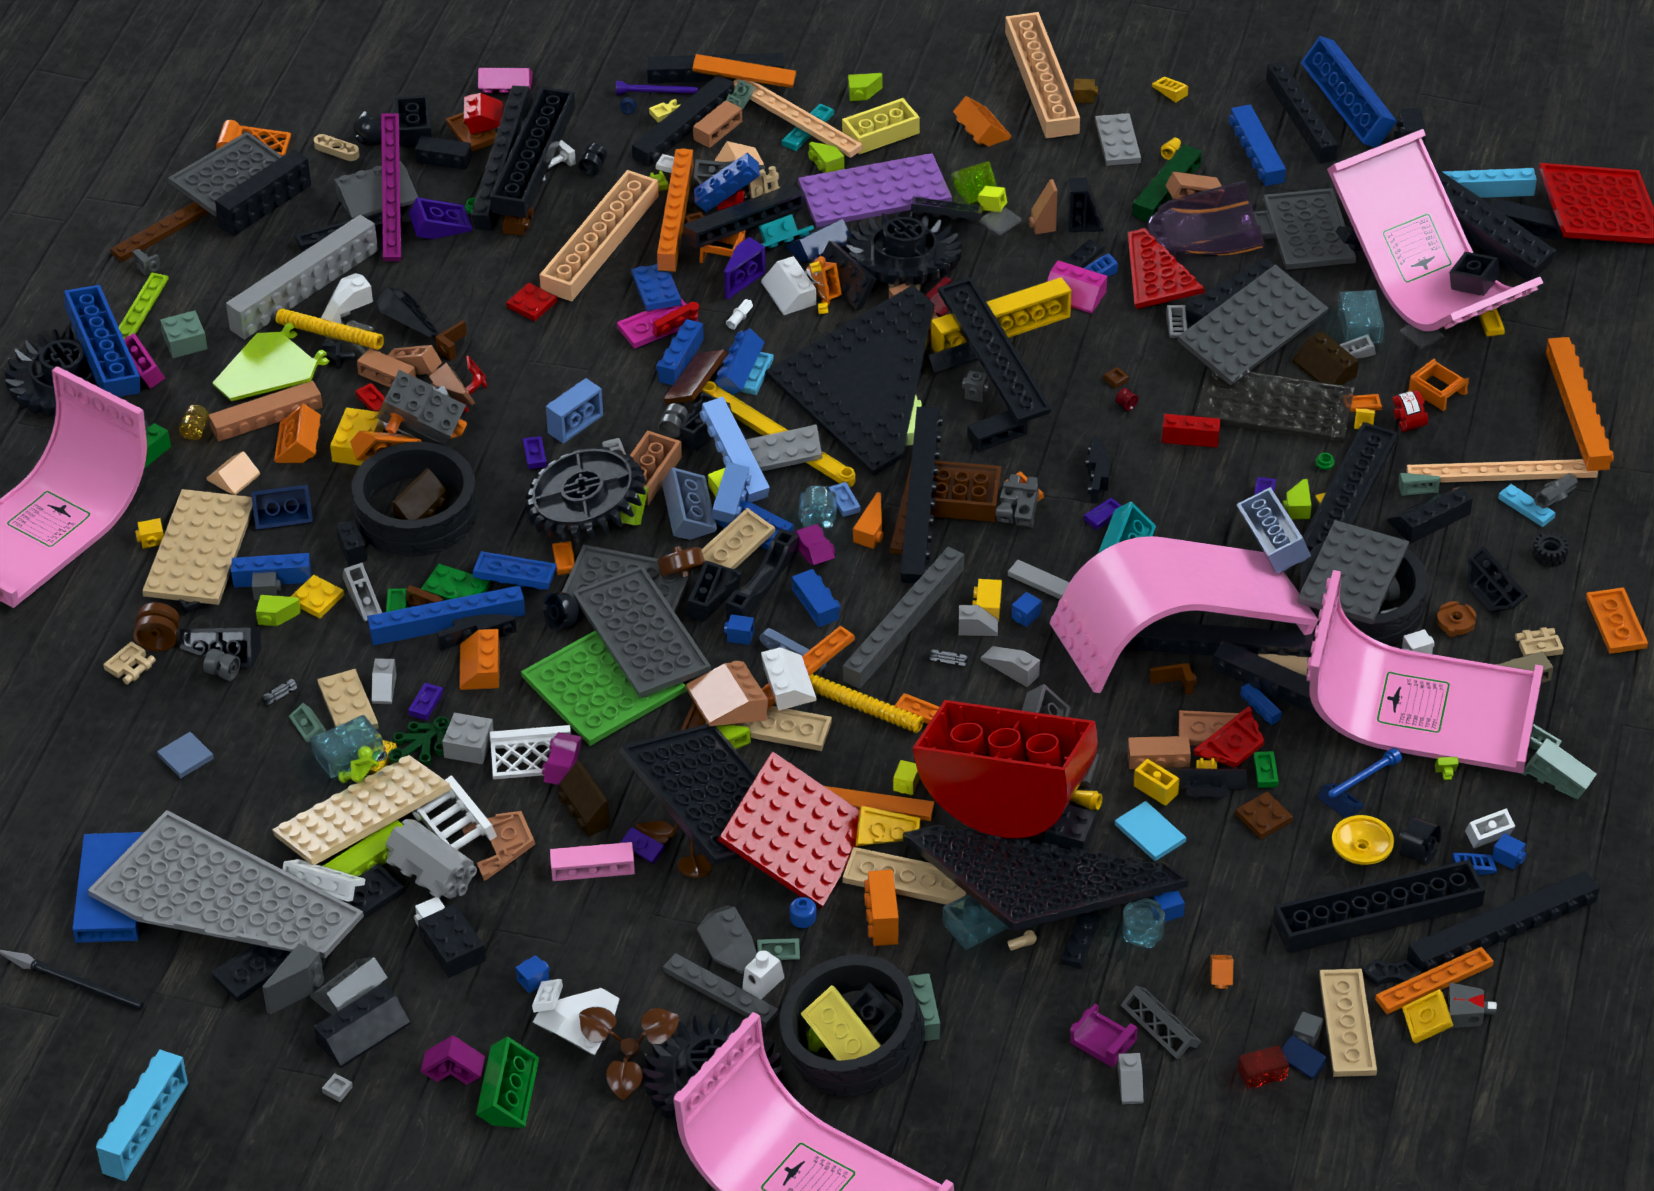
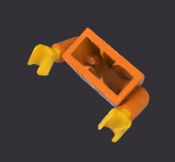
[805,256,842,314]

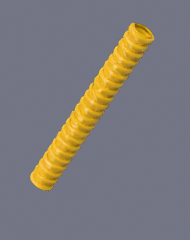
[276,308,384,350]
[809,673,924,733]

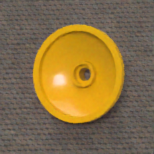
[1332,815,1394,865]

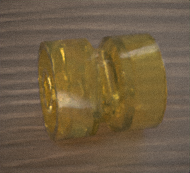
[179,405,209,440]

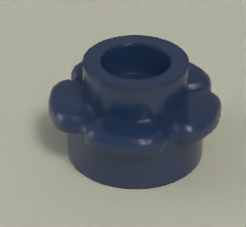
[620,97,637,114]

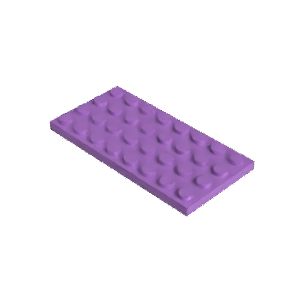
[798,153,952,228]

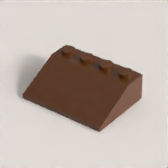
[931,461,1002,522]

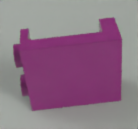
[1070,1004,1138,1068]

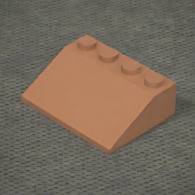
[686,661,768,726]

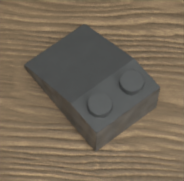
[262,943,324,1015]

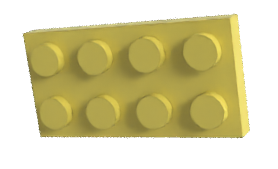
[800,985,881,1061]

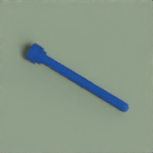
[1328,748,1402,798]

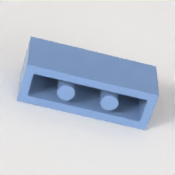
[712,462,752,523]

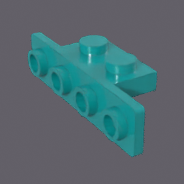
[758,214,814,249]

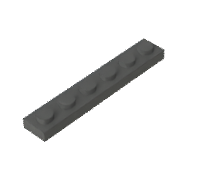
[663,953,778,1028]

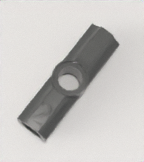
[1534,473,1578,509]

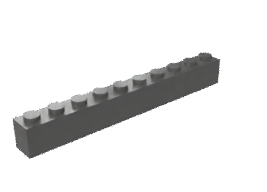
[843,547,964,689]

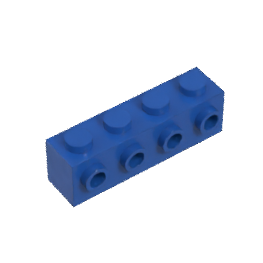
[694,152,760,213]
[656,319,704,385]
[715,328,765,396]
[231,553,311,588]

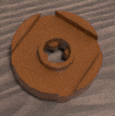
[1437,601,1476,637]

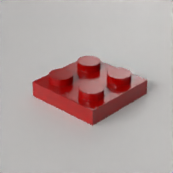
[506,283,557,321]

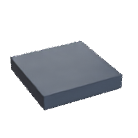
[157,732,214,778]

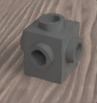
[962,371,990,402]

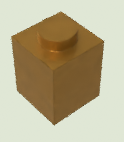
[1074,79,1098,103]

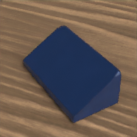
[1318,783,1364,818]
[1278,1036,1326,1079]

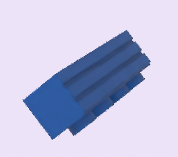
[1240,683,1282,725]

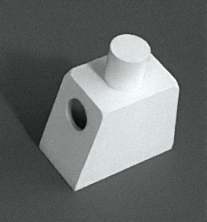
[742,951,784,999]

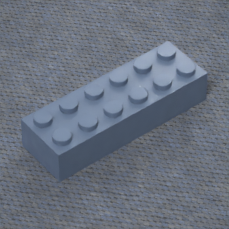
[1237,487,1311,574]

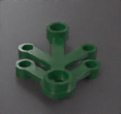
[388,716,451,766]

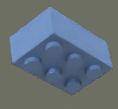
[546,378,603,444]

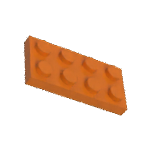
[1586,587,1648,654]

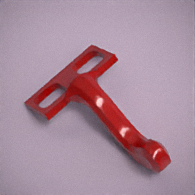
[459,355,487,414]

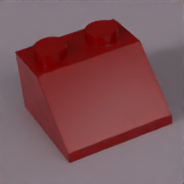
[464,93,504,134]

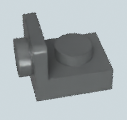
[132,248,161,276]

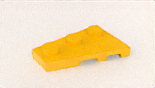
[855,806,920,846]

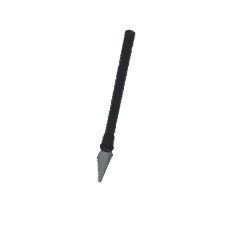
[0,950,144,1010]

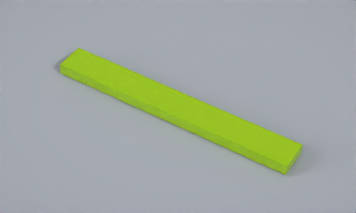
[119,272,169,339]

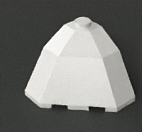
[321,273,373,337]
[533,988,619,1055]

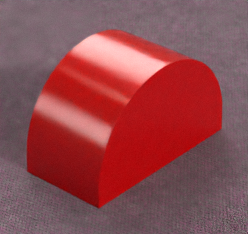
[913,700,1098,838]

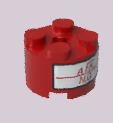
[1392,390,1428,432]

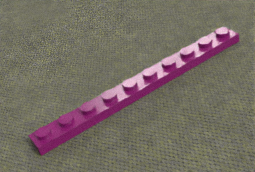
[381,113,401,261]

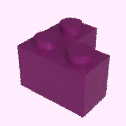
[421,1035,485,1085]

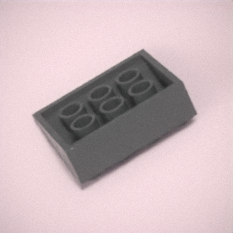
[334,161,419,220]

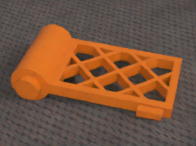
[216,120,291,156]

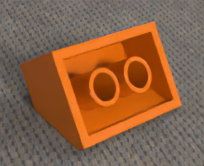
[953,96,1012,147]
[274,403,321,463]
[350,430,421,461]
[460,629,500,690]

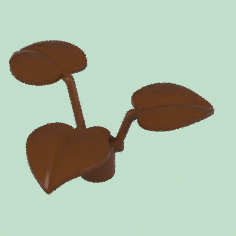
[636,821,712,878]
[579,1007,680,1100]

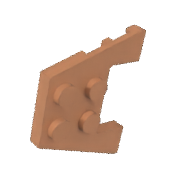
[462,811,535,881]

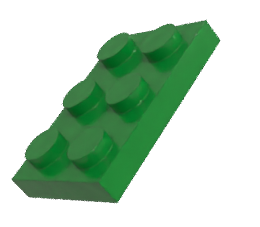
[421,564,491,601]

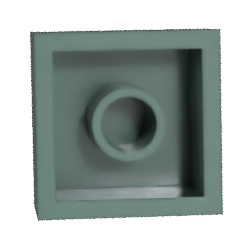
[160,311,208,358]

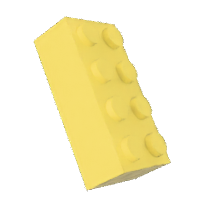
[842,98,920,154]

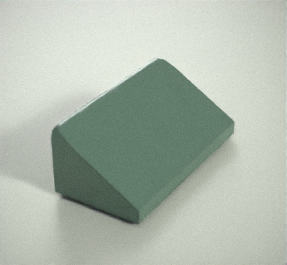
[289,703,328,742]
[757,938,800,960]

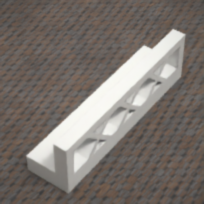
[283,859,365,901]

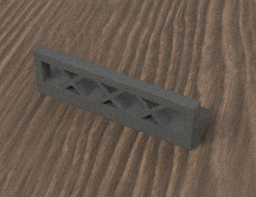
[1121,985,1201,1059]

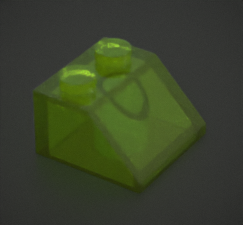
[951,161,997,204]

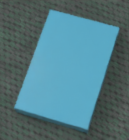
[1115,801,1186,861]

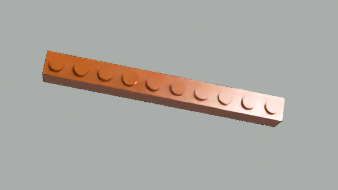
[657,148,694,272]
[1546,337,1614,471]

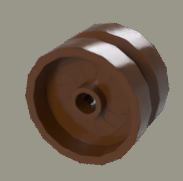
[133,603,180,652]

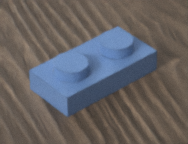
[829,482,860,517]

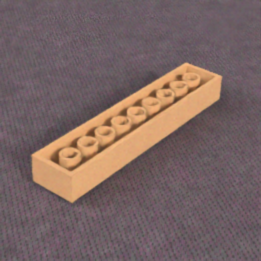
[1005,12,1080,138]
[540,170,659,301]

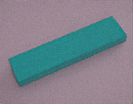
[782,104,834,151]

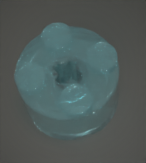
[798,486,837,528]
[1122,898,1165,948]

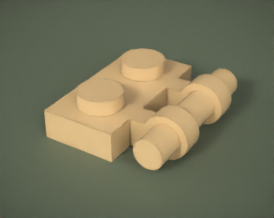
[748,166,780,199]
[1515,627,1564,657]
[104,642,156,684]

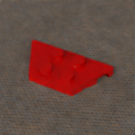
[1194,706,1264,767]

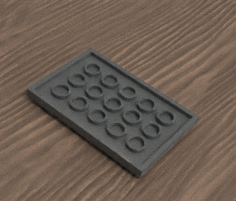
[168,132,282,217]
[1263,188,1356,270]
[1297,520,1409,625]
[562,544,693,614]

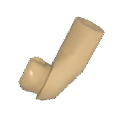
[1007,930,1037,951]

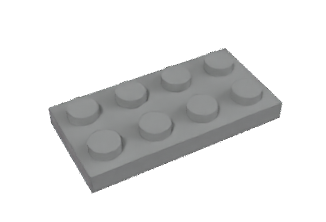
[1095,113,1141,166]
[746,425,823,471]

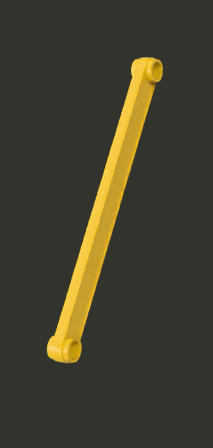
[701,381,855,488]

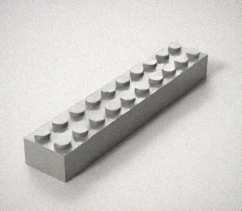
[226,215,378,340]

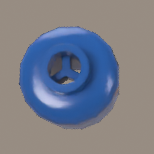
[789,897,817,928]

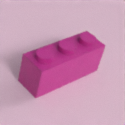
[124,333,165,389]

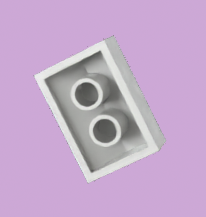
[761,256,816,315]
[761,648,817,711]

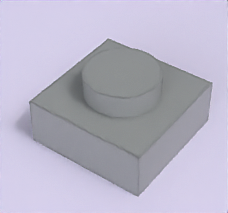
[322,1073,353,1102]

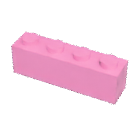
[550,842,635,881]

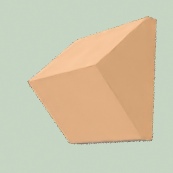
[715,141,764,165]
[207,451,260,495]

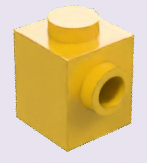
[135,518,164,549]

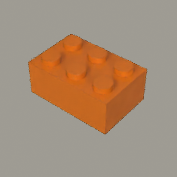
[864,869,898,946]

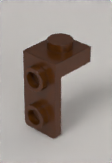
[435,320,467,361]
[1149,663,1197,694]

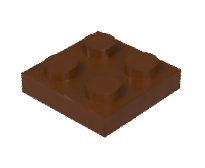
[1235,791,1293,839]

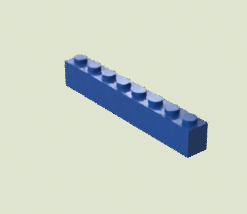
[367,586,525,646]

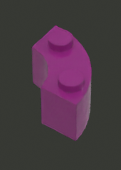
[792,524,835,565]
[542,732,582,785]

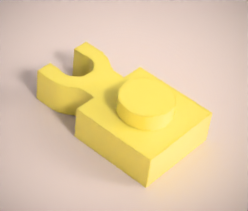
[649,99,680,123]

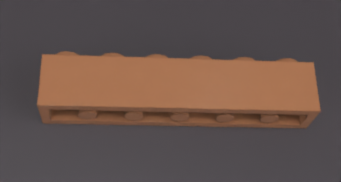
[209,381,323,442]

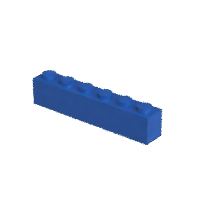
[1228,104,1286,186]

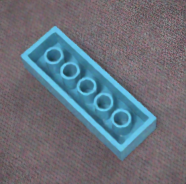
[96,1050,188,1182]

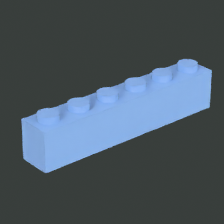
[700,397,770,502]

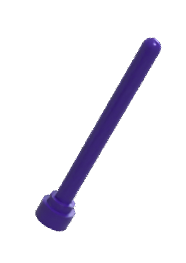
[616,81,698,95]

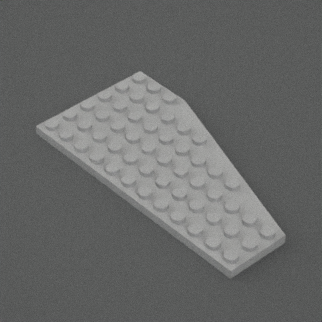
[88,810,364,958]

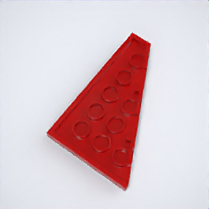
[1128,228,1205,309]

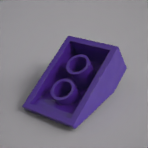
[409,197,473,239]
[724,237,765,300]

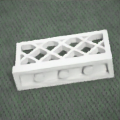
[490,725,571,779]

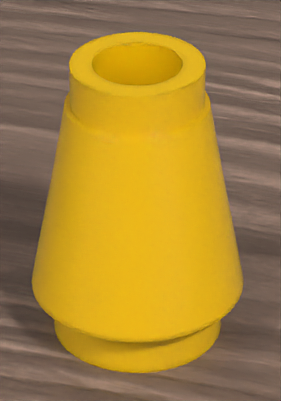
[1161,138,1181,160]
[1071,790,1102,811]

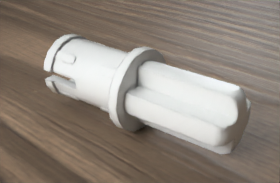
[726,299,753,329]

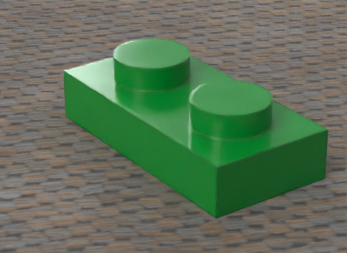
[1253,751,1279,788]

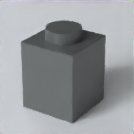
[252,572,281,600]
[1293,1012,1323,1048]

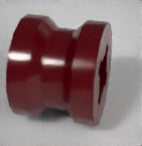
[1115,388,1139,411]

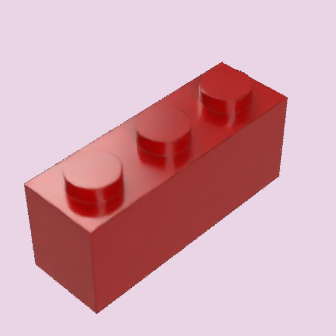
[1162,414,1220,448]

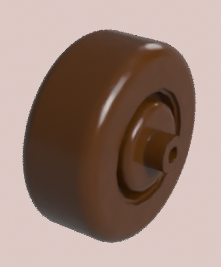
[657,546,705,578]

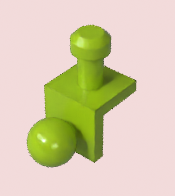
[338,746,378,783]

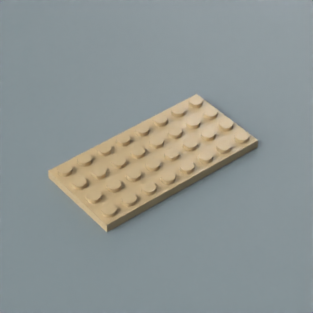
[143,489,253,605]
[272,755,451,865]

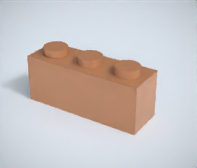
[693,100,742,148]
[1165,172,1225,204]
[357,348,416,387]
[1127,736,1191,769]

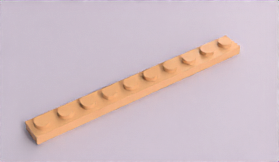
[733,79,863,158]
[1407,459,1598,482]

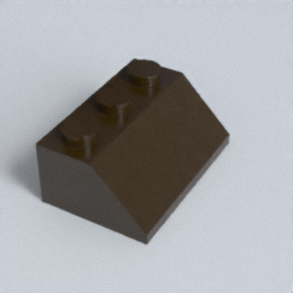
[1293,331,1359,392]
[392,468,448,520]
[558,761,610,837]

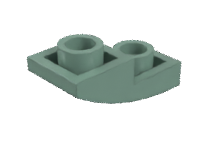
[726,79,756,110]

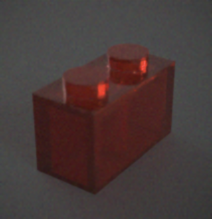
[1238,1045,1289,1089]

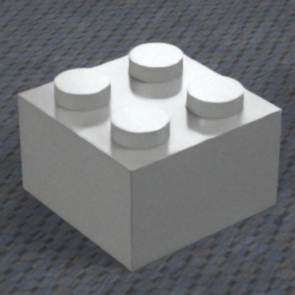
[442,713,494,764]

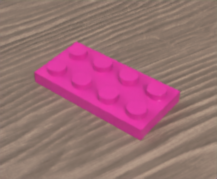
[617,299,698,349]

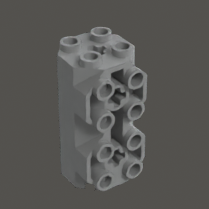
[386,819,477,899]

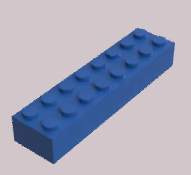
[1301,36,1397,148]
[64,285,140,397]

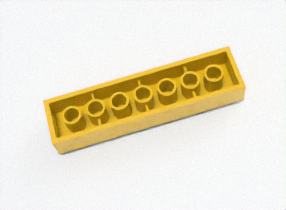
[931,277,1072,353]

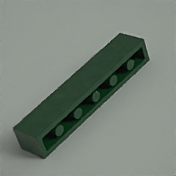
[1132,144,1202,223]

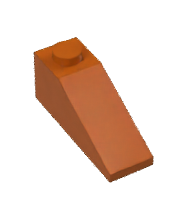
[853,492,884,549]

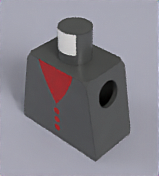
[1448,983,1497,1028]

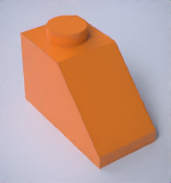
[1210,955,1234,989]

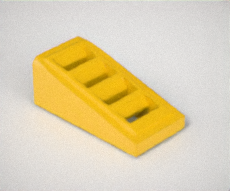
[1152,77,1188,103]

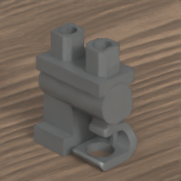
[996,474,1039,528]

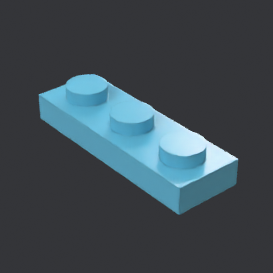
[1498,484,1555,527]

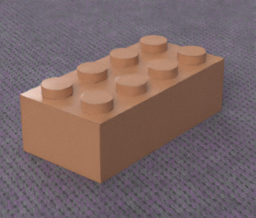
[630,430,682,505]

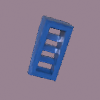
[1084,253,1118,277]
[1451,853,1497,875]

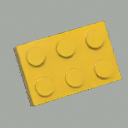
[330,407,384,466]

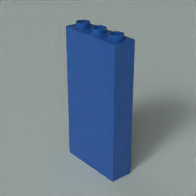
[73,832,144,943]

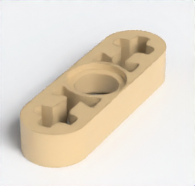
[314,134,359,161]

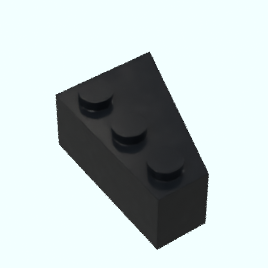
[1067,177,1104,232]
[680,392,732,451]

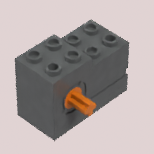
[376,370,467,446]

